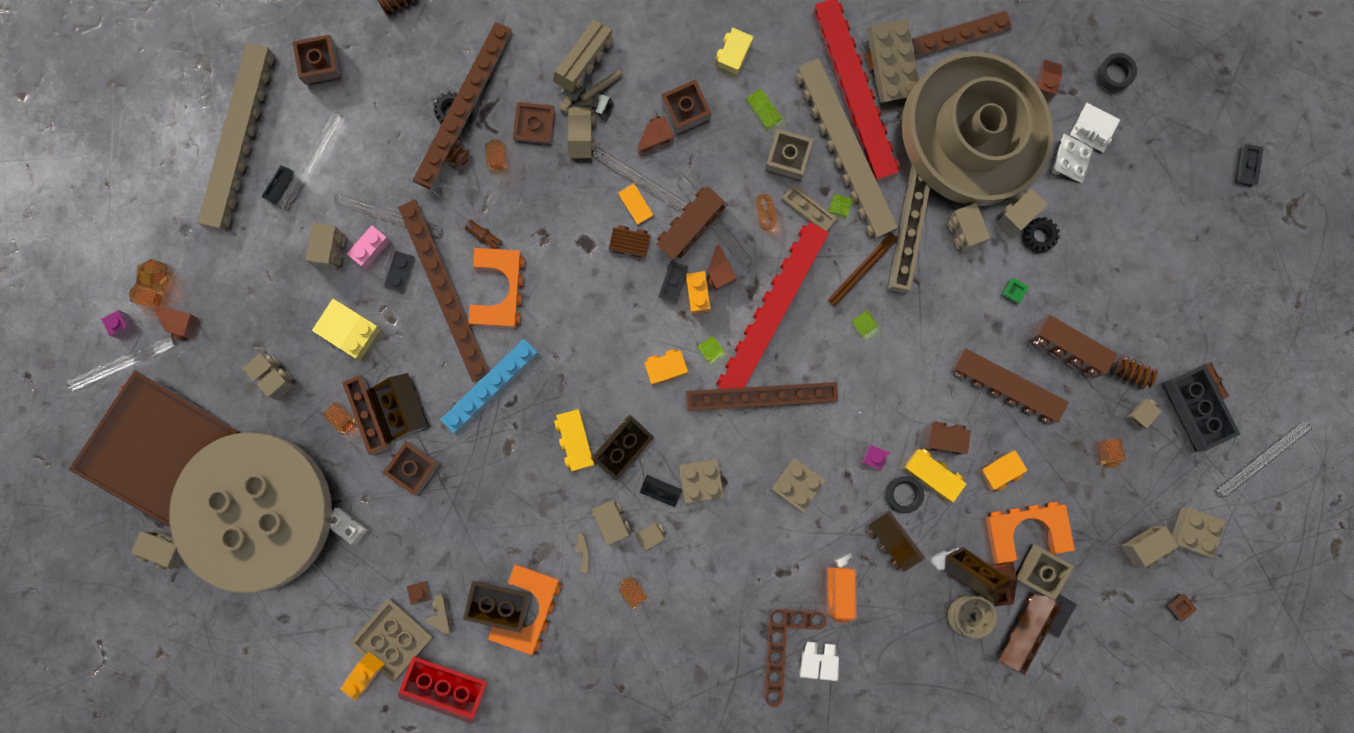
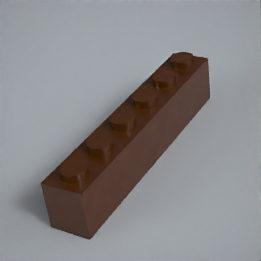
[951,348,1069,425]

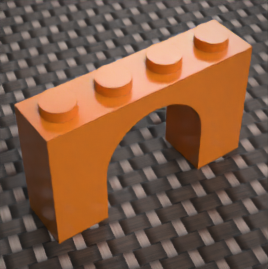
[468,248,525,329]
[985,501,1075,564]
[488,564,562,655]
[827,568,856,623]

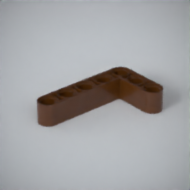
[764,609,827,707]

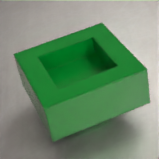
[1002,278,1029,304]

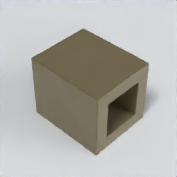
[1127,399,1162,430]
[635,523,666,551]

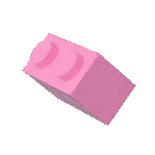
[347,225,391,270]

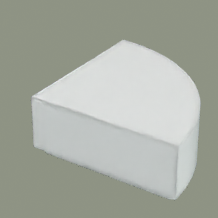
[835,553,855,568]

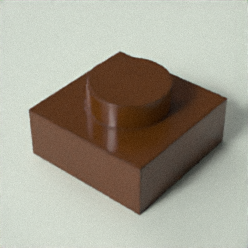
[406,581,431,605]
[1168,594,1197,622]

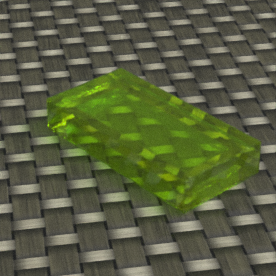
[745,88,782,130]

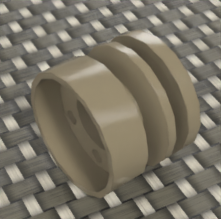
[947,596,997,638]

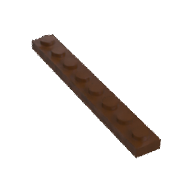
[864,10,1013,72]
[686,382,838,411]

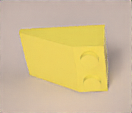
[312,299,381,361]

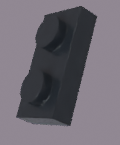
[1237,144,1264,185]
[261,165,294,204]
[384,251,415,293]
[658,261,689,303]
[640,475,682,507]
[1048,594,1077,638]

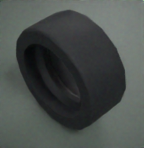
[1098,53,1137,91]
[886,476,924,513]

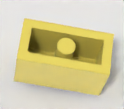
[715,28,753,75]

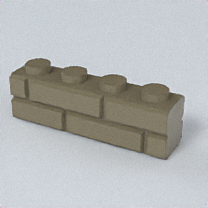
[553,20,613,92]

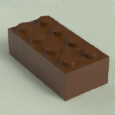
[656,186,728,262]
[1030,315,1118,378]

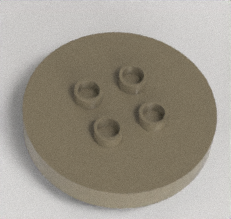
[902,52,1053,206]
[169,433,332,593]

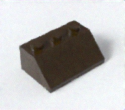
[369,373,428,443]
[591,414,654,481]
[866,510,925,572]
[945,547,1012,603]
[463,581,532,633]

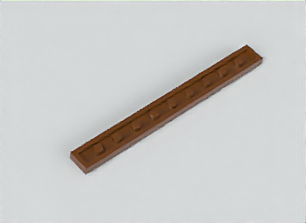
[413,22,512,190]
[398,200,490,382]

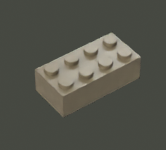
[866,18,919,103]

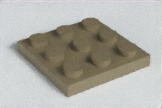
[349,598,433,682]

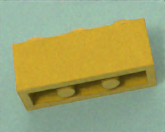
[554,409,595,472]
[903,449,967,503]

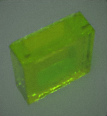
[829,193,852,218]
[851,310,878,336]
[697,335,724,362]

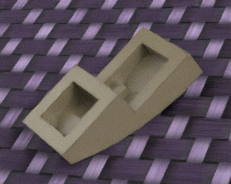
[575,532,590,574]

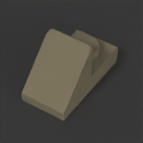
[423,594,452,634]

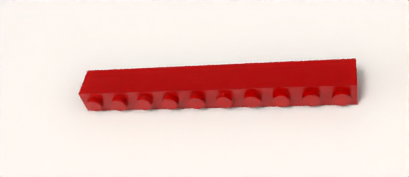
[814,0,900,182]
[716,222,829,389]

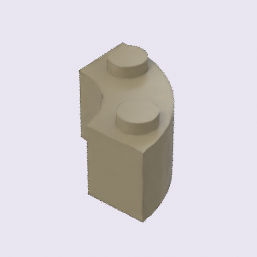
[568,107,596,158]

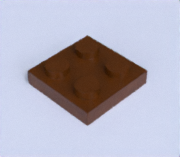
[513,102,555,144]

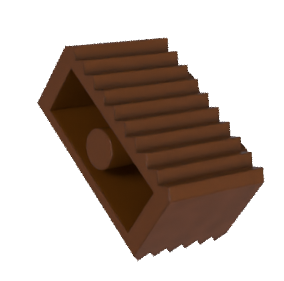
[609,225,651,260]

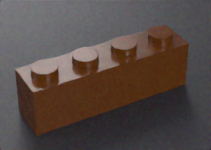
[342,375,391,455]
[999,592,1062,676]

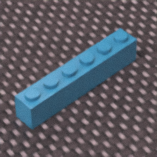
[440,339,539,435]

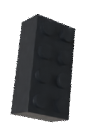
[1163,364,1241,452]

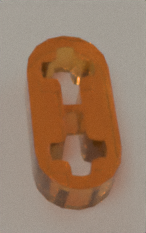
[755,194,776,230]

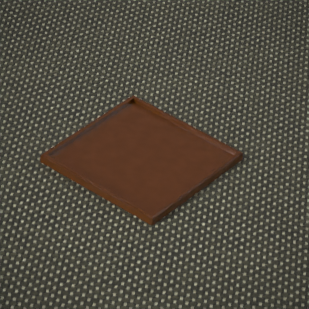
[68,370,238,528]

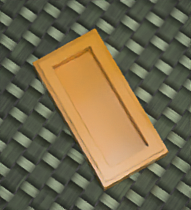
[618,184,654,226]

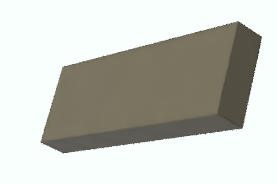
[781,184,837,231]

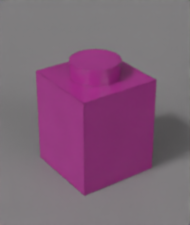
[101,310,135,339]
[861,445,889,471]

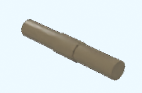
[580,70,623,102]

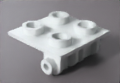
[1070,103,1120,152]
[1051,134,1093,183]

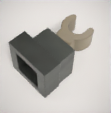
[559,86,586,113]
[579,93,614,120]

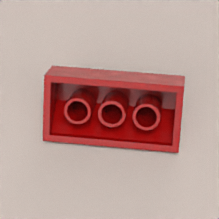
[398,656,487,724]

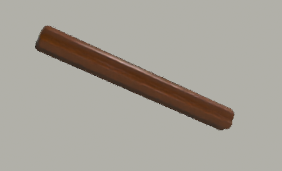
[828,233,897,306]

